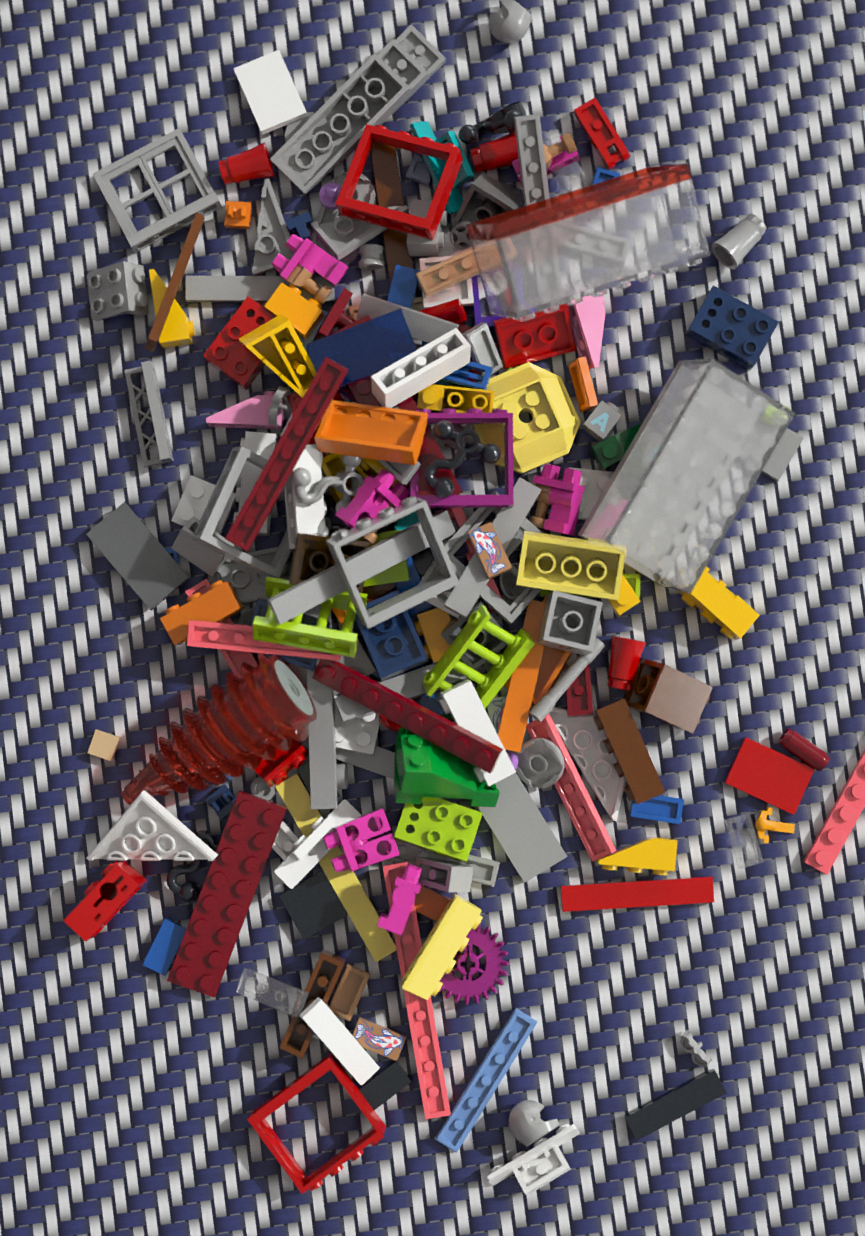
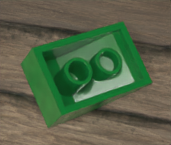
[396,734,478,796]

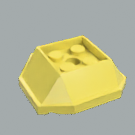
[472,362,581,474]

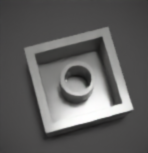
[537,590,603,656]

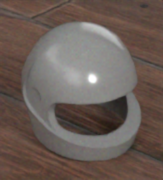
[489,0,532,43]
[509,1100,560,1146]

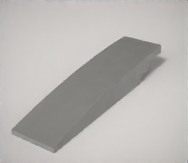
[270,24,446,194]

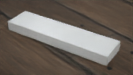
[300,997,380,1086]

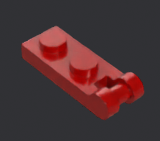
[573,98,630,170]

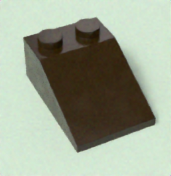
[289,532,371,593]

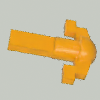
[755,807,795,843]

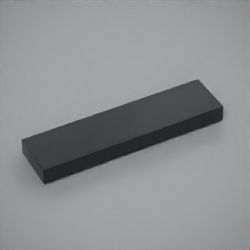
[624,1069,727,1140]

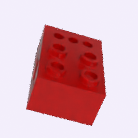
[203,296,276,390]
[64,861,148,942]

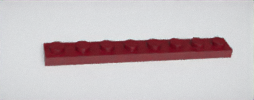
[225,357,349,551]
[312,659,503,774]

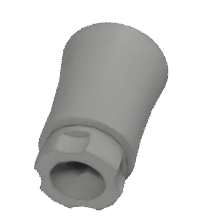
[711,214,767,270]

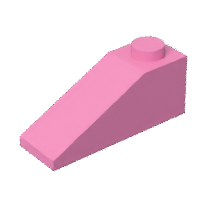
[562,288,606,369]
[206,391,285,430]

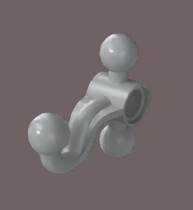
[291,455,364,513]

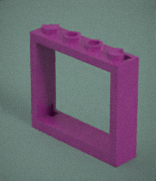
[411,409,514,508]

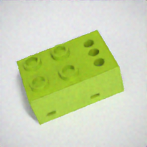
[394,797,483,864]

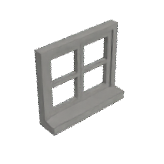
[93,128,222,253]
[444,490,542,625]

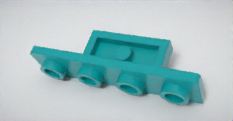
[410,121,474,214]

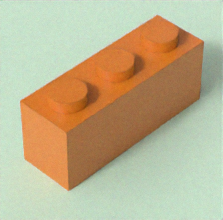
[160,580,245,645]

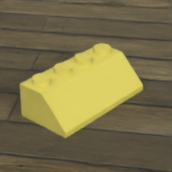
[516,531,626,600]
[401,893,483,1000]

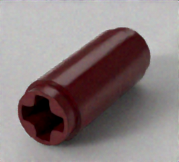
[778,728,830,771]

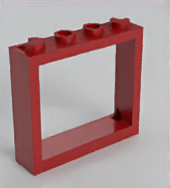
[336,124,463,240]
[247,1052,386,1194]

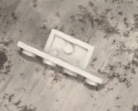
[274,800,362,889]
[486,1124,580,1195]

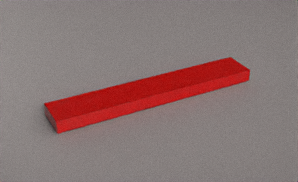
[561,876,714,912]

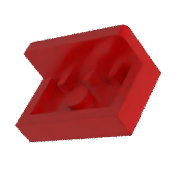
[249,731,308,788]

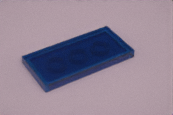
[306,308,417,388]

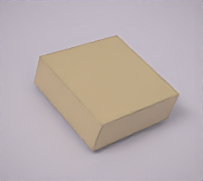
[88,729,121,761]

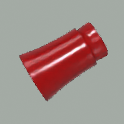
[470,132,518,173]
[218,142,275,185]
[607,635,646,691]

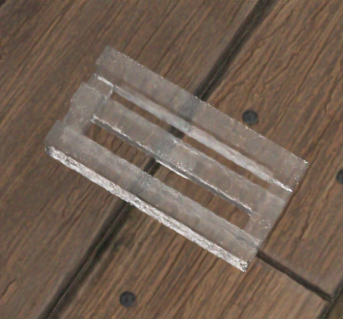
[724,813,764,869]

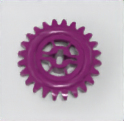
[439,923,510,1005]

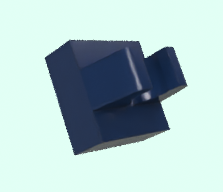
[285,212,312,240]
[205,784,236,819]

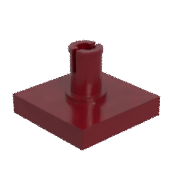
[315,288,356,342]

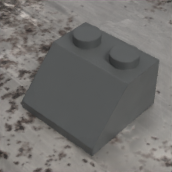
[453,172,524,242]
[441,598,507,670]

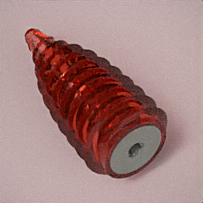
[121,652,317,805]

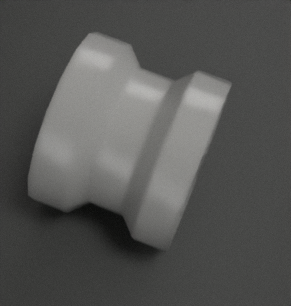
[358,244,383,270]

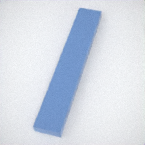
[435,1007,537,1153]

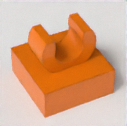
[224,201,252,229]

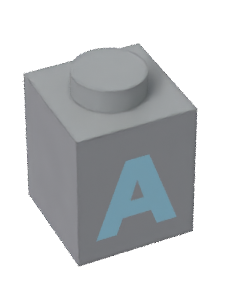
[582,401,622,442]

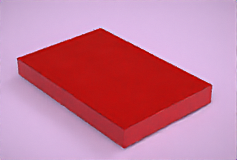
[493,302,576,369]
[724,737,815,815]

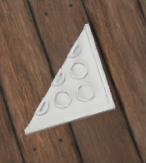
[548,707,638,821]
[86,790,218,861]

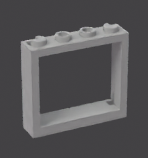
[192,446,295,578]
[326,496,459,628]

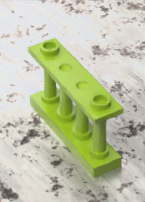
[253,577,367,658]
[422,604,535,709]

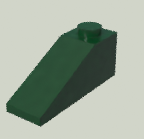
[590,422,643,472]

